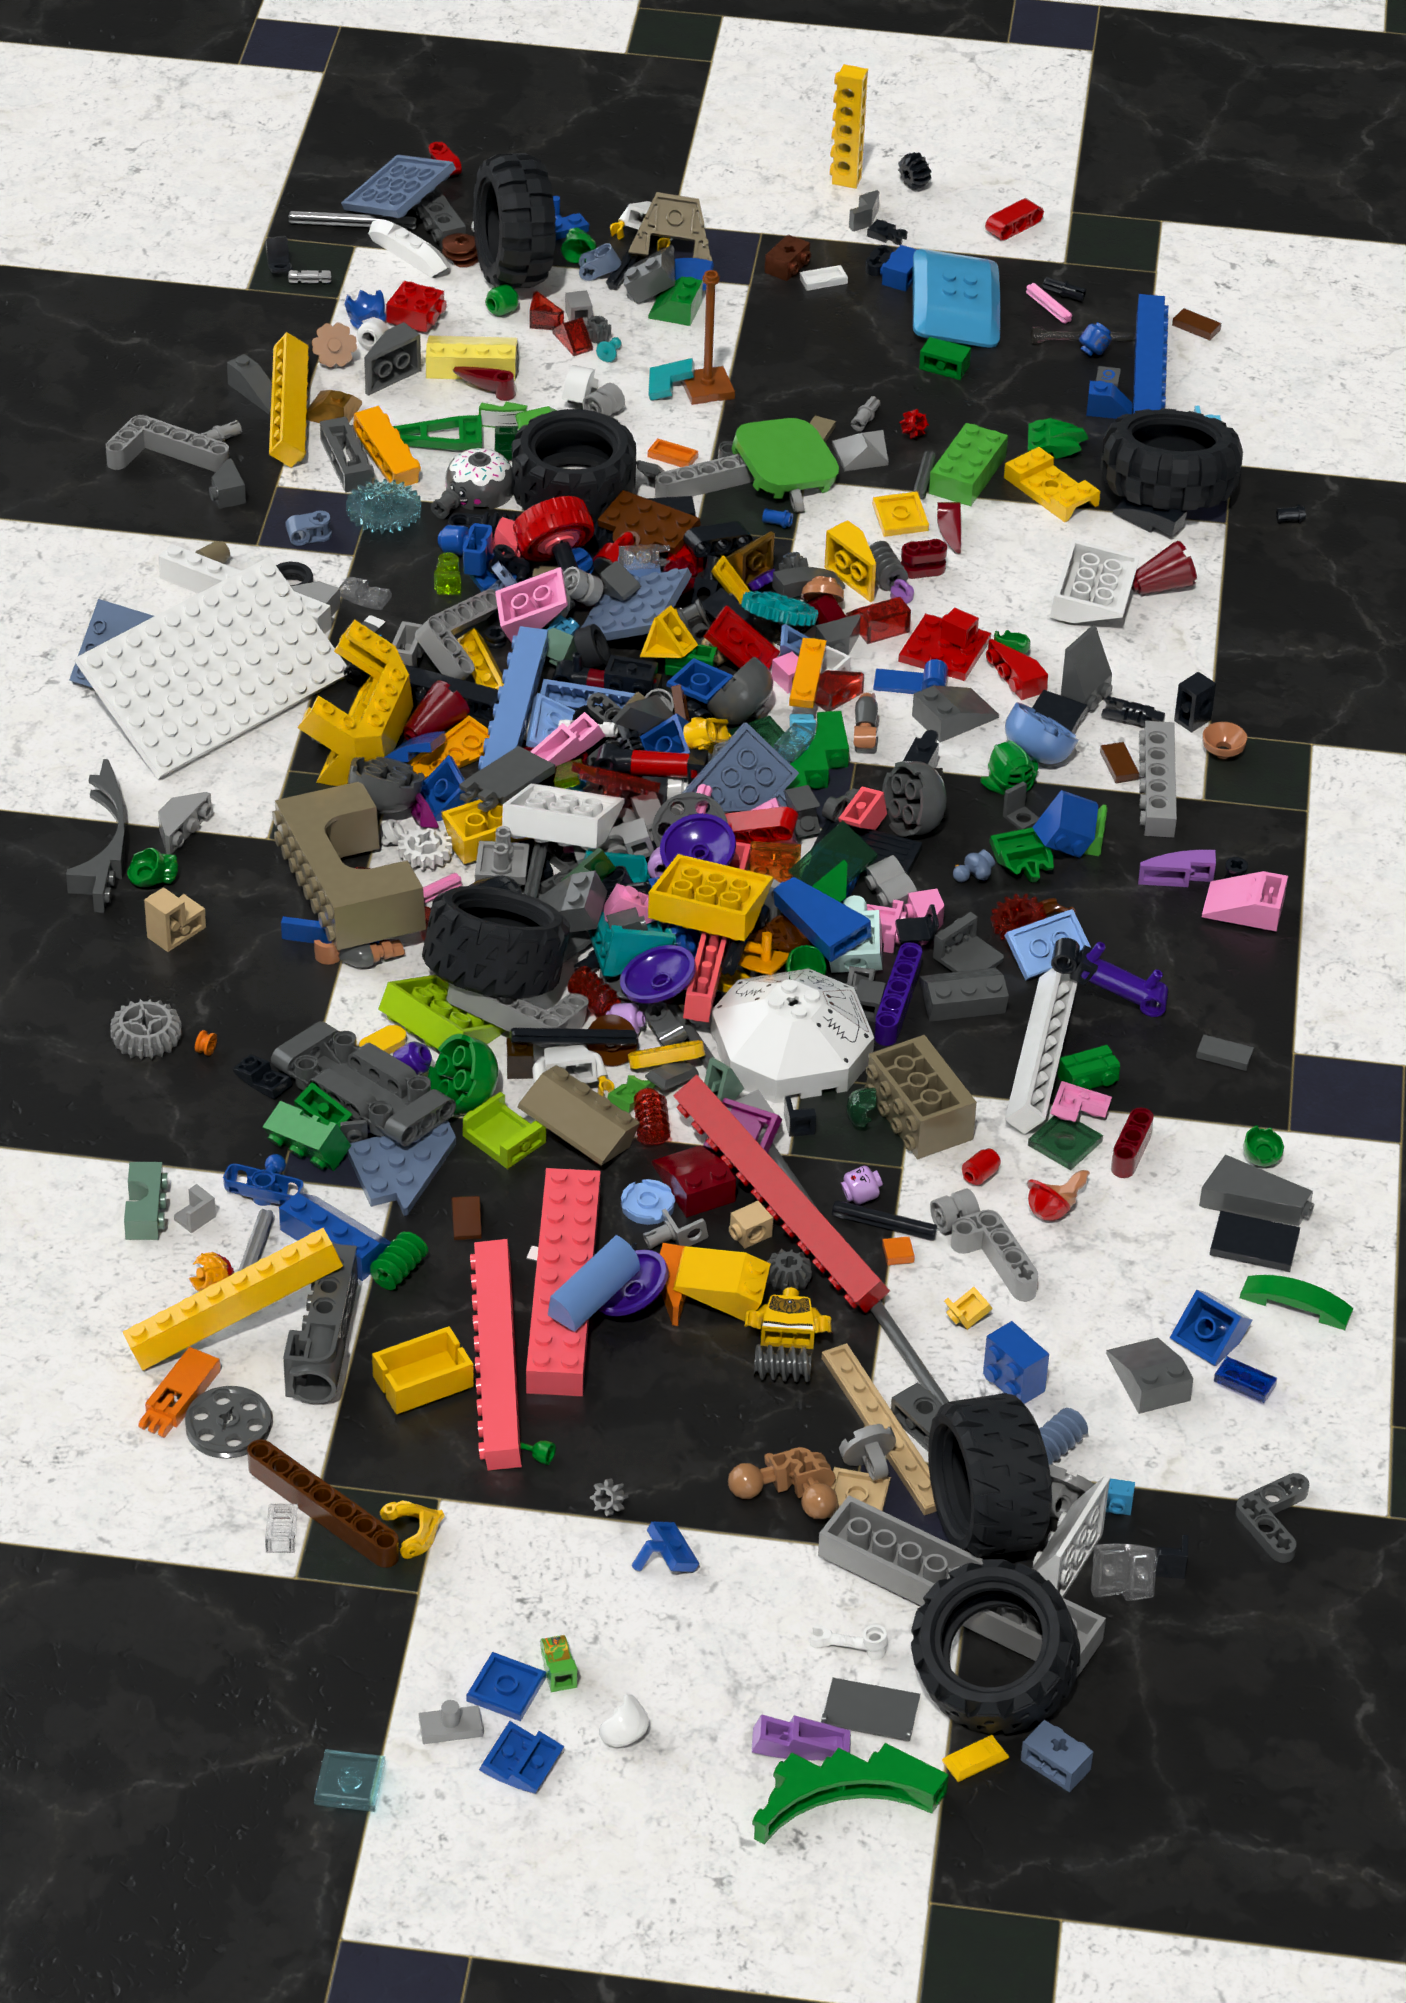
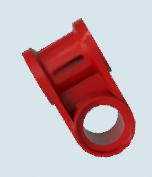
[429,142,462,177]

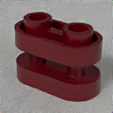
[901,539,947,579]

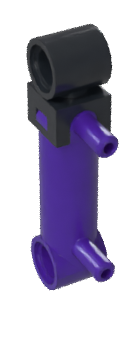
[1051,938,1169,1017]

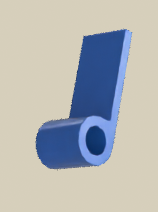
[873,659,948,694]

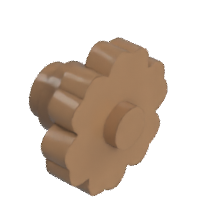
[312,322,357,367]

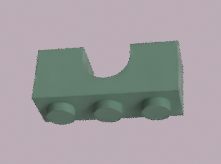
[124,1162,168,1240]

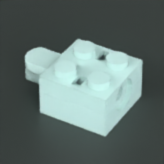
[829,895,883,973]

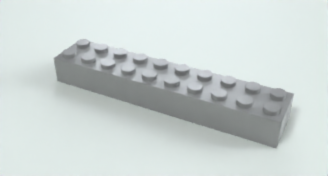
[818,1495,1106,1677]

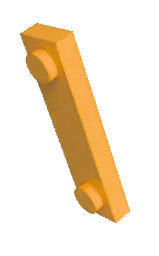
[789,638,827,709]

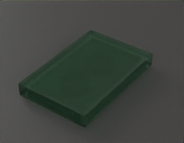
[788,821,878,886]

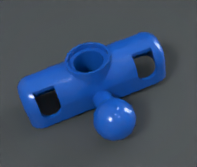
[223,1154,304,1206]

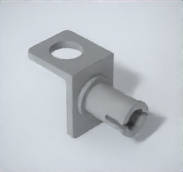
[643,1208,708,1250]

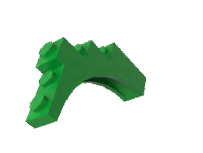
[783,711,849,792]
[752,1743,949,1844]

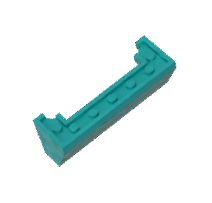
[583,850,676,976]

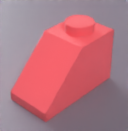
[838,786,887,830]

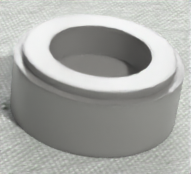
[789,489,804,513]

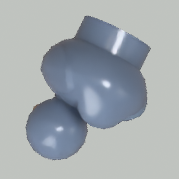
[953,849,996,882]

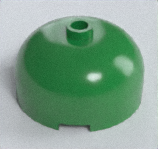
[428,1034,499,1116]

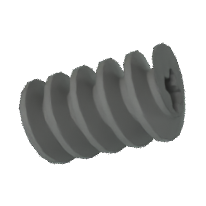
[869,541,908,591]
[754,1344,812,1383]

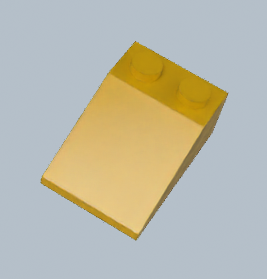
[824,520,876,602]
[673,1246,771,1321]

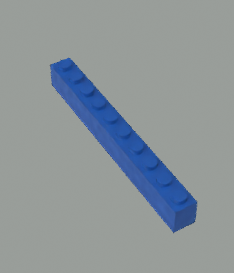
[1133,294,1169,414]

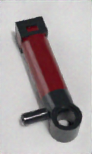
[551,652,662,690]

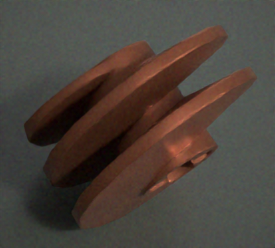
[442,233,478,267]

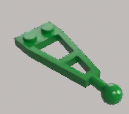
[360,415,482,451]

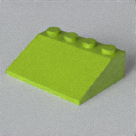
[378,975,507,1049]

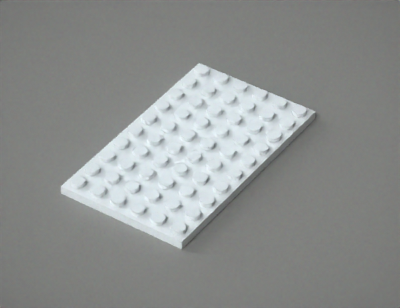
[75,557,351,780]

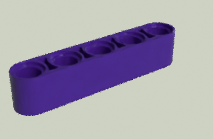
[874,942,922,1046]

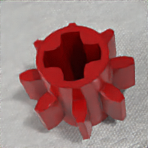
[899,409,929,439]

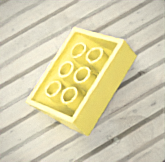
[426,336,517,381]

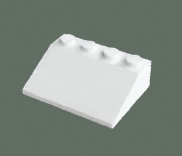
[1050,539,1140,623]
[502,783,625,850]
[1032,1476,1110,1598]

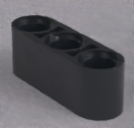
[683,521,753,558]

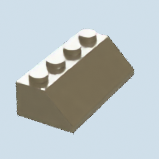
[517,1065,640,1165]

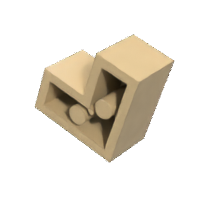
[144,887,206,952]

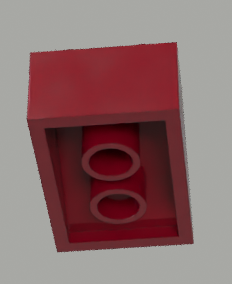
[652,1145,736,1218]

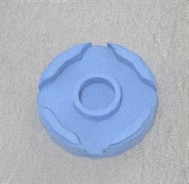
[621,1179,675,1225]

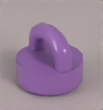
[890,579,914,604]

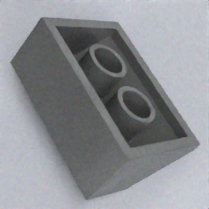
[919,968,1009,1022]

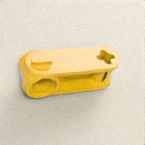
[683,717,730,750]

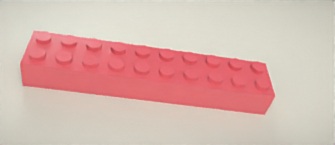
[526,1168,600,1396]

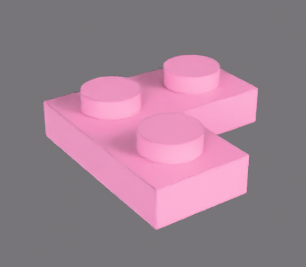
[1050,1081,1112,1122]

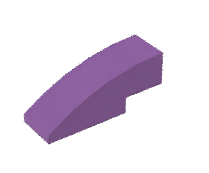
[1138,850,1216,887]
[752,1714,850,1760]

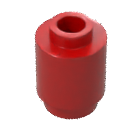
[962,1148,1001,1185]

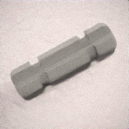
[288,270,331,283]

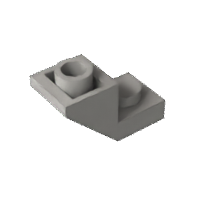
[630,791,669,841]

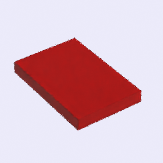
[703,605,780,669]

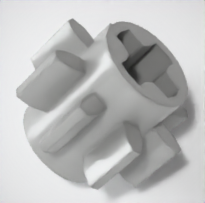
[590,1478,628,1516]

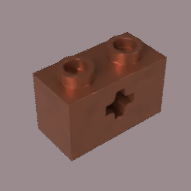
[765,234,811,281]

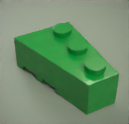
[263,1101,351,1172]

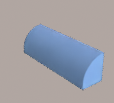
[540,679,635,716]
[548,1235,640,1332]

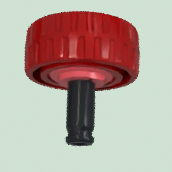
[513,496,594,572]

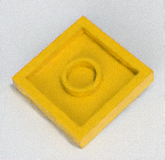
[872,492,929,537]

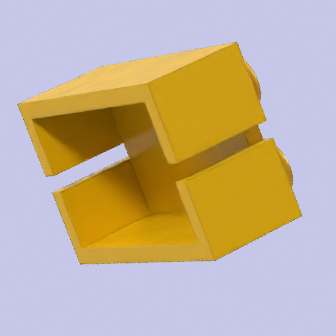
[372,1326,474,1414]

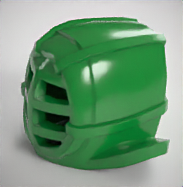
[980,740,1039,795]

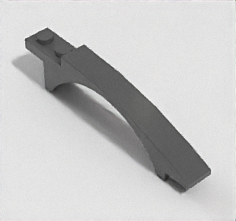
[66,759,126,913]

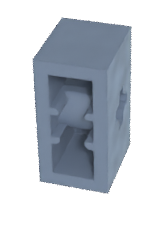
[1021,1720,1093,1792]

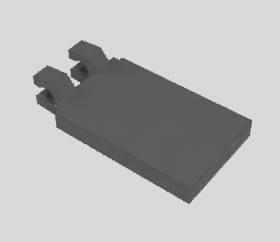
[459,746,555,812]

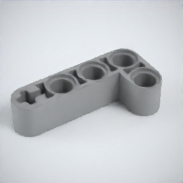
[951,1210,1038,1302]

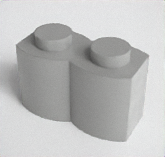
[865,855,917,908]

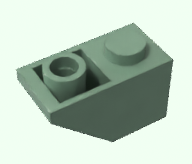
[546,628,577,665]

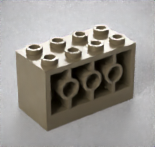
[865,1035,977,1160]

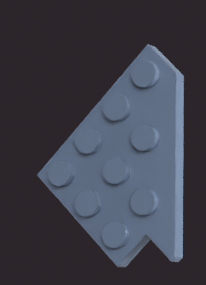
[681,722,799,813]
[346,1120,456,1216]

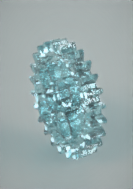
[346,479,421,533]

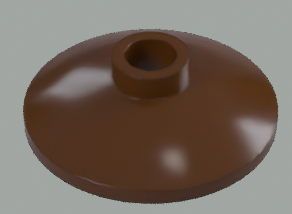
[586,1015,638,1067]

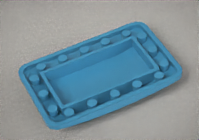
[913,249,1000,348]

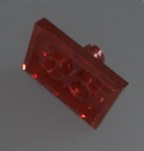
[571,761,661,798]

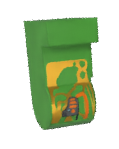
[540,1635,577,1692]

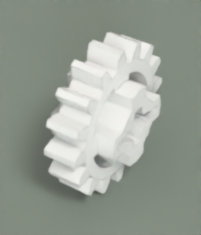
[398,825,452,870]

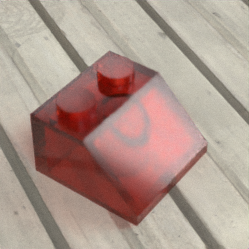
[846,596,911,644]

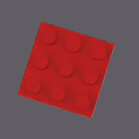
[898,613,991,681]

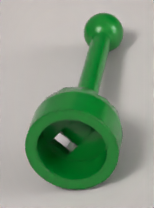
[520,1440,556,1465]

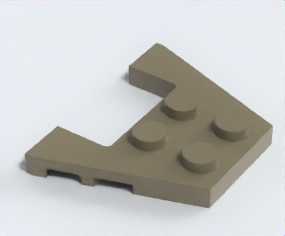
[628,192,712,261]

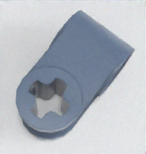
[579,243,621,281]
[285,511,332,546]

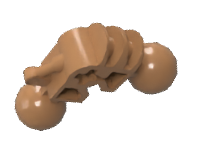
[728,1447,838,1519]

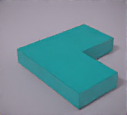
[648,358,695,400]

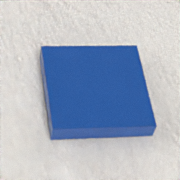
[466,1652,546,1722]

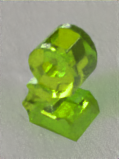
[434,552,461,595]

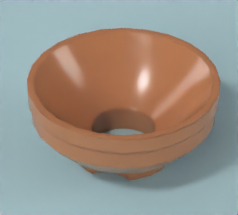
[801,576,844,603]
[1202,722,1247,759]

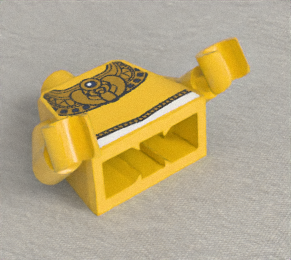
[744,1287,831,1349]

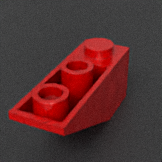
[986,639,1048,700]

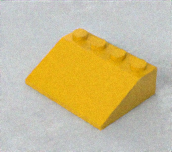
[648,854,773,941]

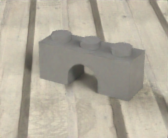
[572,817,654,865]

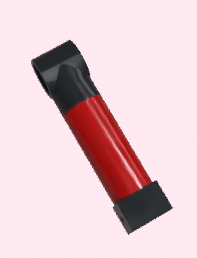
[594,743,708,789]

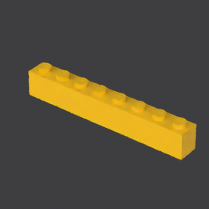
[269,332,309,468]
[123,1228,343,1371]

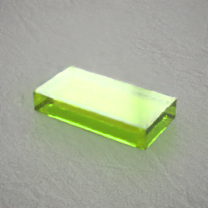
[554,759,584,789]

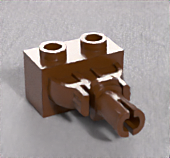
[748,912,815,953]

